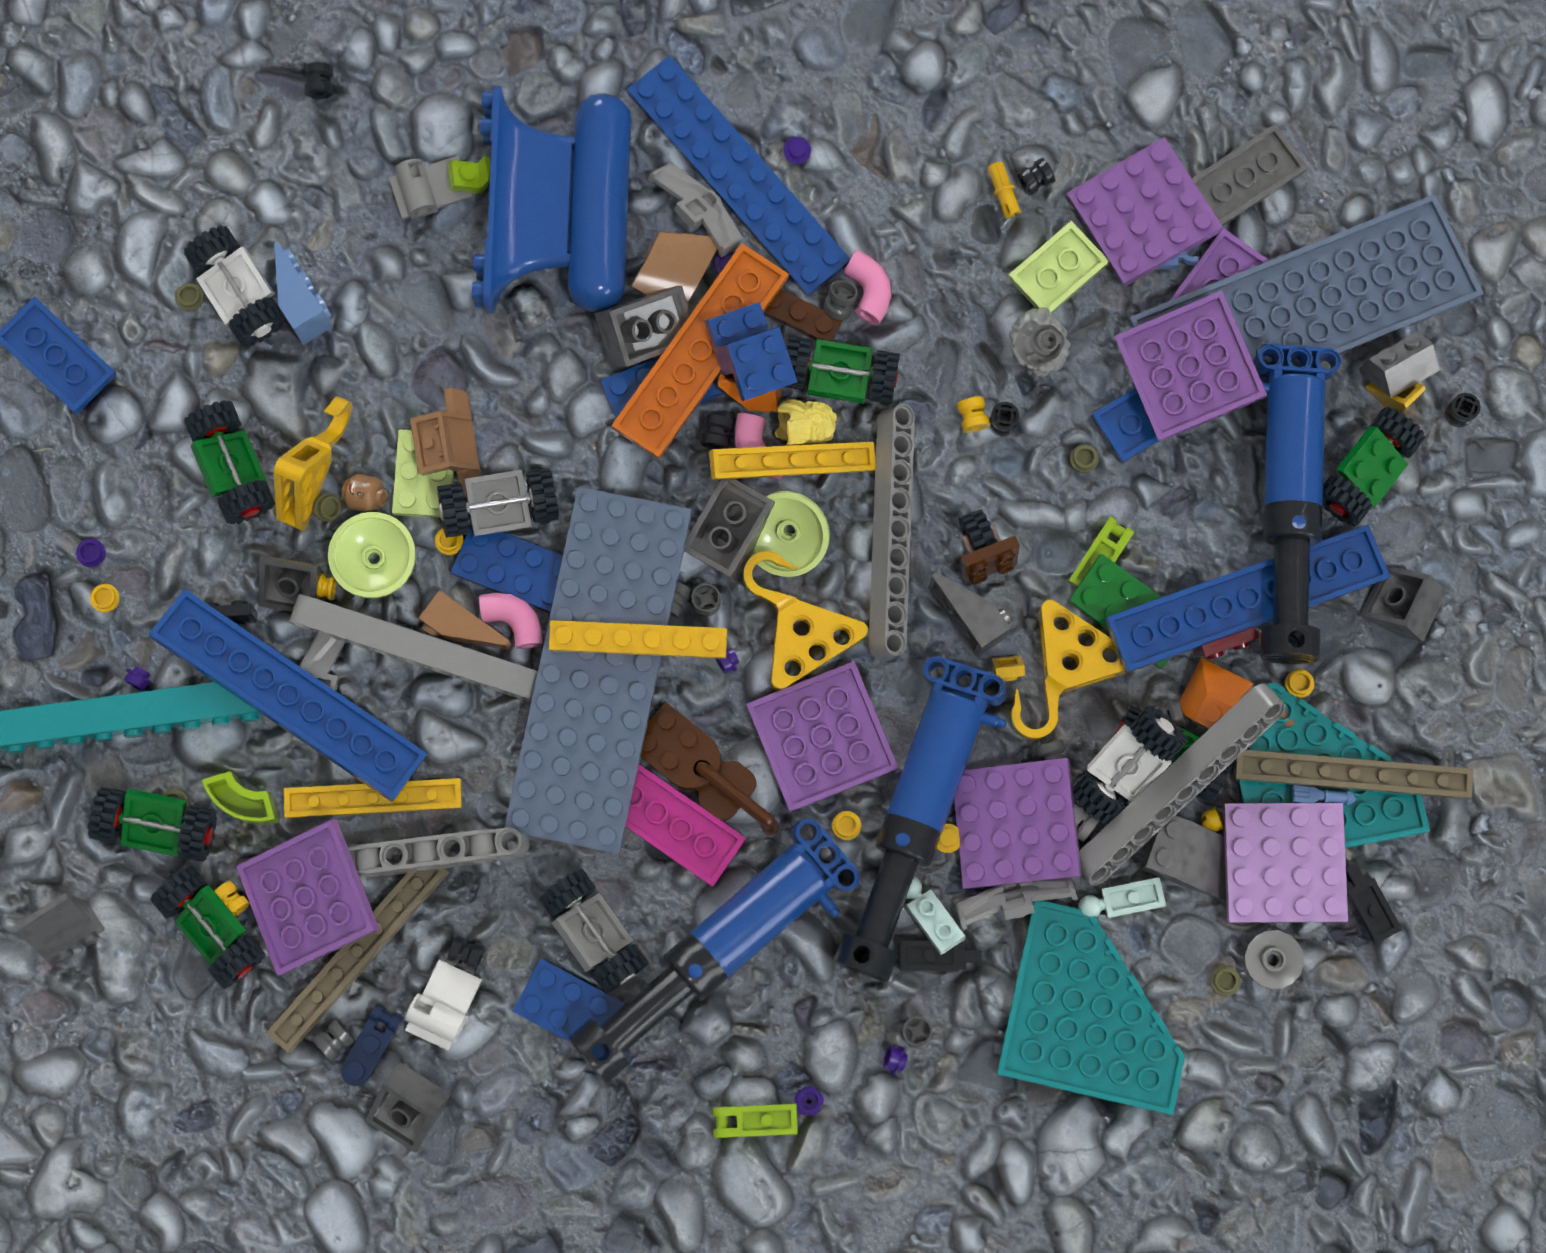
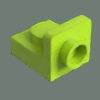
[447,156,491,194]

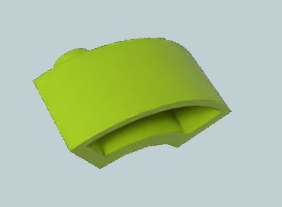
[202,771,281,825]

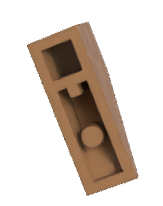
[419,590,512,650]

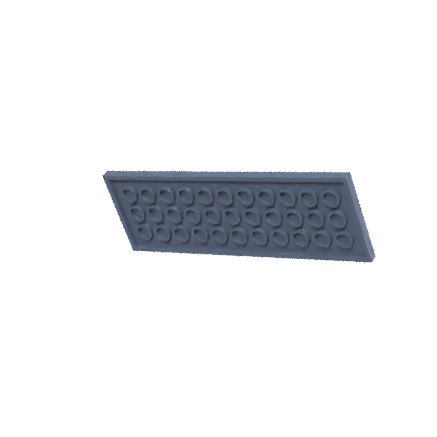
[1128,194,1484,382]
[504,487,692,854]

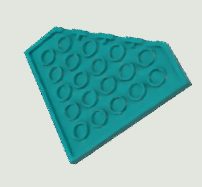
[1233,682,1430,849]
[996,901,1185,1115]

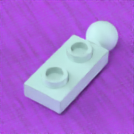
[906,876,965,956]
[1078,877,1166,919]

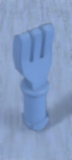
[1292,785,1356,805]

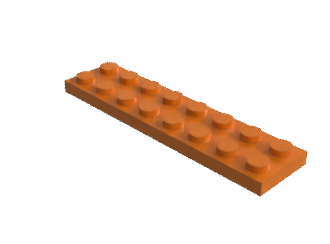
[611,243,789,460]

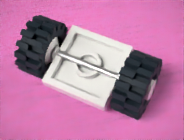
[184,226,286,346]
[1072,706,1187,824]

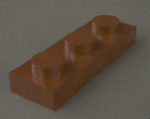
[763,289,843,342]

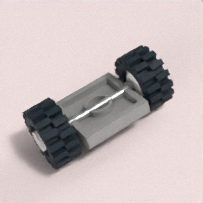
[437,468,559,538]
[539,868,649,994]

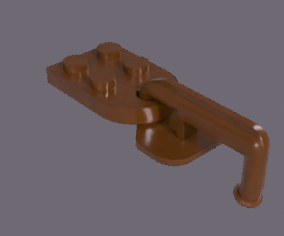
[641,702,779,836]

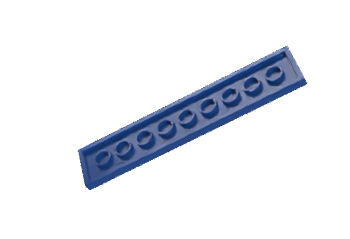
[627,55,850,298]
[1104,524,1391,674]
[149,589,427,803]

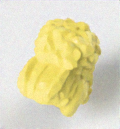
[775,399,837,446]

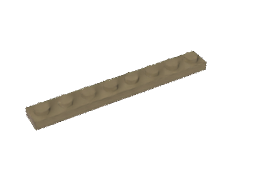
[1234,750,1473,799]
[266,868,449,1054]

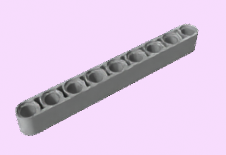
[869,404,915,659]
[289,594,538,702]
[1079,684,1286,886]

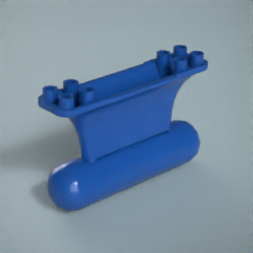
[472,86,631,314]

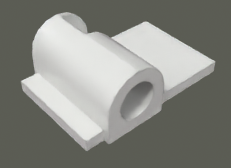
[405,960,482,1051]

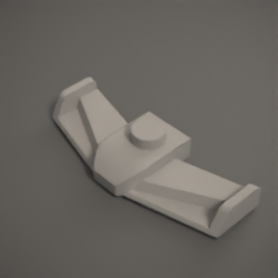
[648,162,743,257]
[292,633,345,746]
[955,878,1077,930]

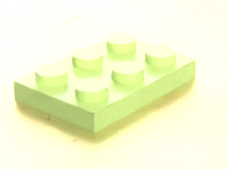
[1008,221,1109,315]
[392,429,454,518]

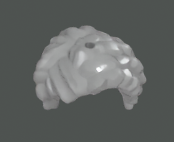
[1009,307,1071,377]

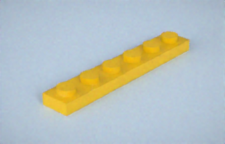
[709,442,876,480]
[549,620,728,659]
[284,778,463,819]

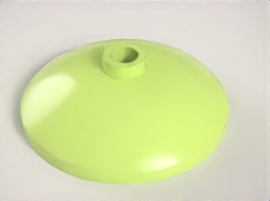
[751,491,830,577]
[328,512,416,598]

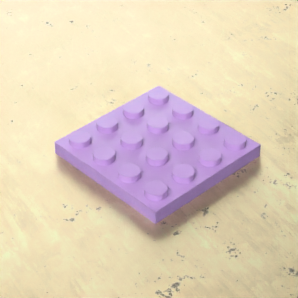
[1223,803,1348,923]

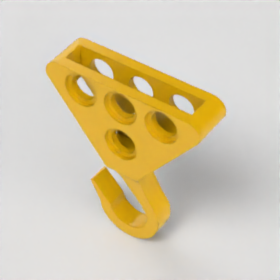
[274,396,353,531]
[743,551,868,691]
[1010,600,1126,740]

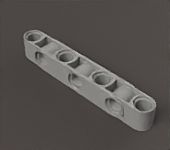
[348,828,529,878]

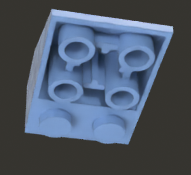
[274,241,332,345]

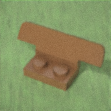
[410,388,481,498]

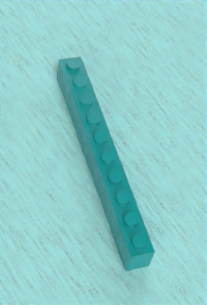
[0,682,264,754]

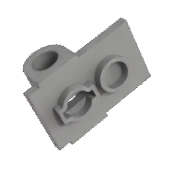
[389,155,472,220]

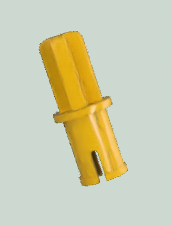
[988,161,1022,219]

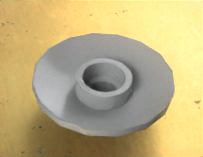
[1244,930,1304,989]

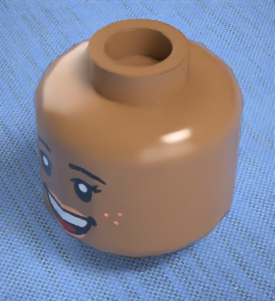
[342,474,387,513]

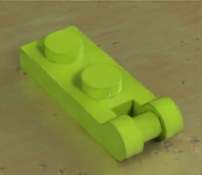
[1068,516,1135,588]
[712,1104,798,1138]

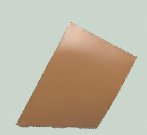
[631,231,717,303]

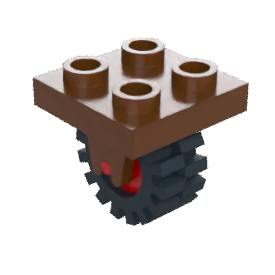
[958,509,1020,585]

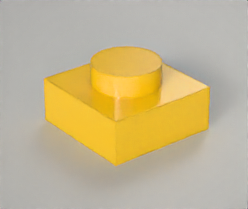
[991,655,1025,681]

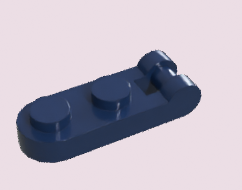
[341,1003,404,1086]

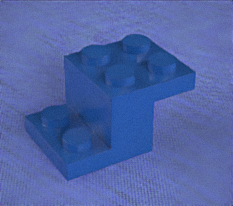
[704,302,797,401]

